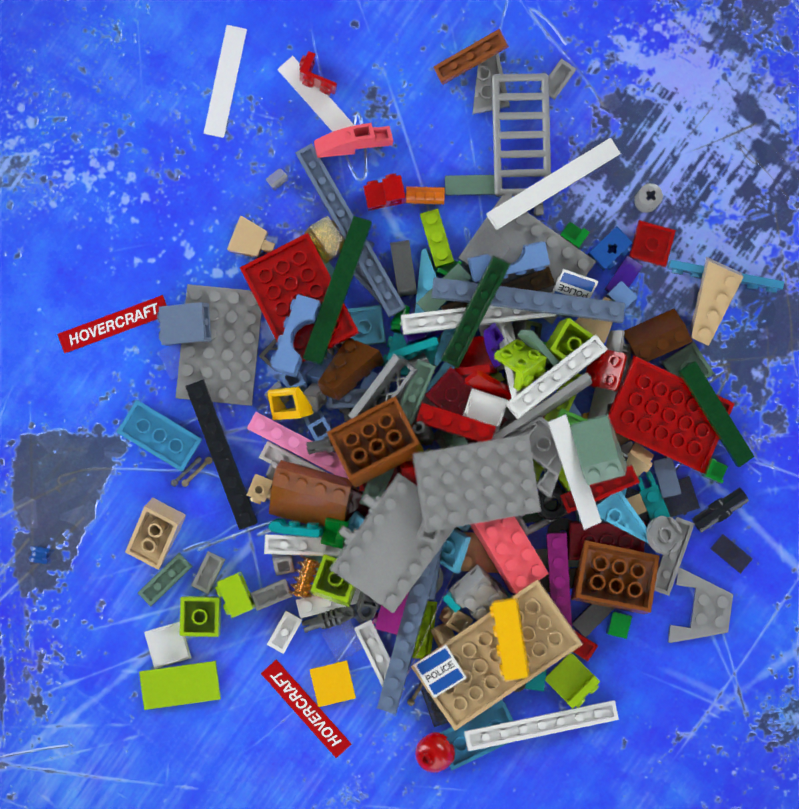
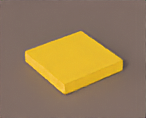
[310,660,356,707]

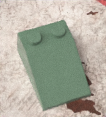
[571,414,627,485]

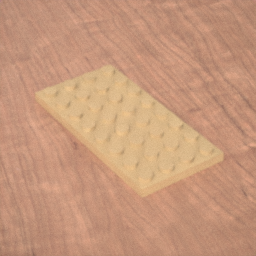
[411,579,583,731]

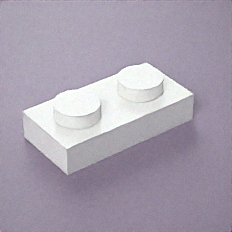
[267,611,303,654]

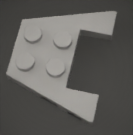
[509,416,562,498]
[667,568,733,643]

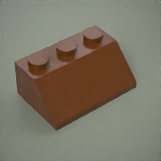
[624,308,693,362]

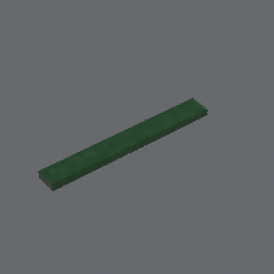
[303,216,372,365]

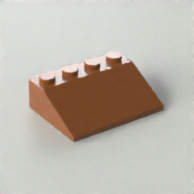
[326,396,424,488]
[269,460,354,526]
[571,540,660,614]

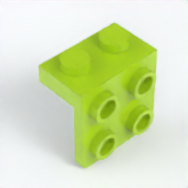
[494,339,547,391]
[545,653,600,709]

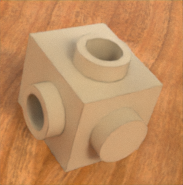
[626,442,654,477]
[247,474,273,504]

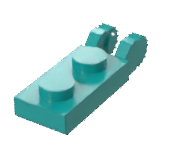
[386,336,439,361]
[637,471,670,521]
[268,518,325,538]

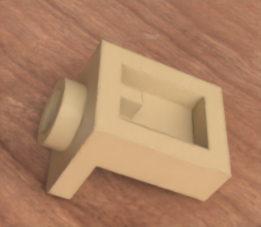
[439,605,473,633]

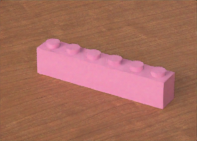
[247,412,349,479]

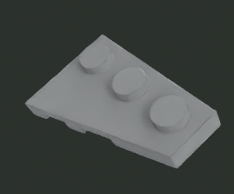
[472,53,510,115]

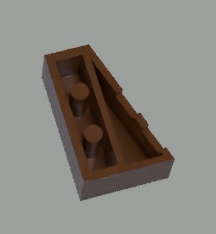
[317,338,384,401]

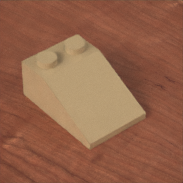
[125,498,186,570]

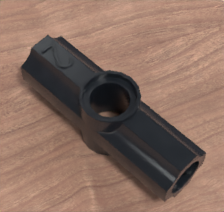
[692,487,749,533]

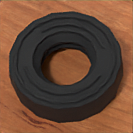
[537,486,566,520]

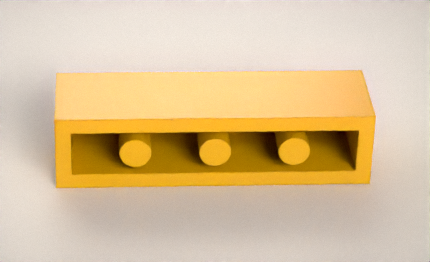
[490,597,530,681]

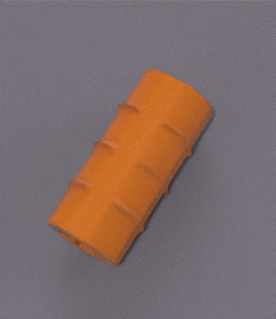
[406,186,445,205]

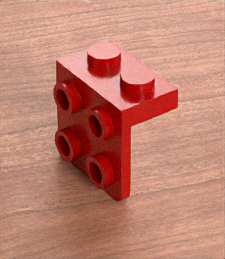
[299,51,337,95]
[454,336,497,379]
[585,350,627,391]

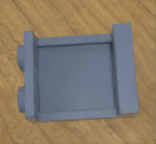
[157,302,212,346]

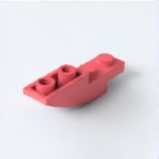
[314,123,393,158]

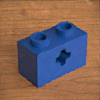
[587,226,633,271]

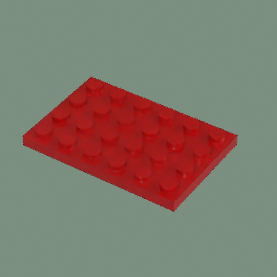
[240,233,359,362]
[608,356,735,473]

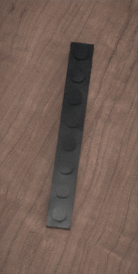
[185,379,258,530]

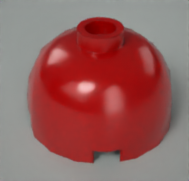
[415,732,455,773]

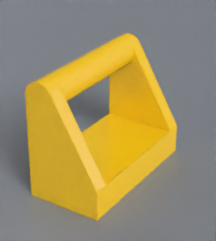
[268,387,313,420]

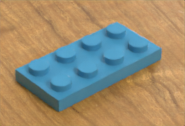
[117,399,203,472]
[439,701,513,770]

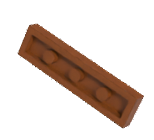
[433,29,509,85]

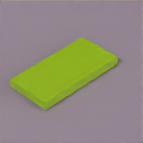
[139,660,221,710]

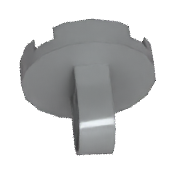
[646,516,682,555]

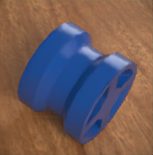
[28,546,50,564]

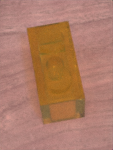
[304,215,345,264]

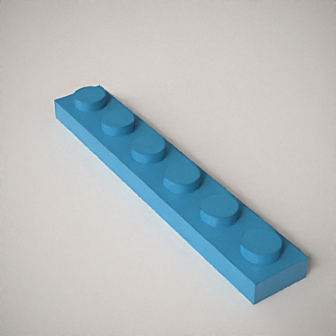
[667,260,784,293]

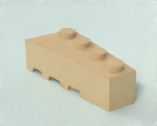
[689,257,743,346]

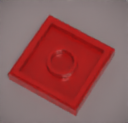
[629,220,676,267]

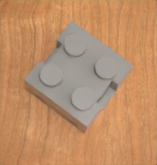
[449,564,508,620]

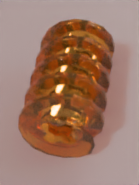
[288,555,320,598]

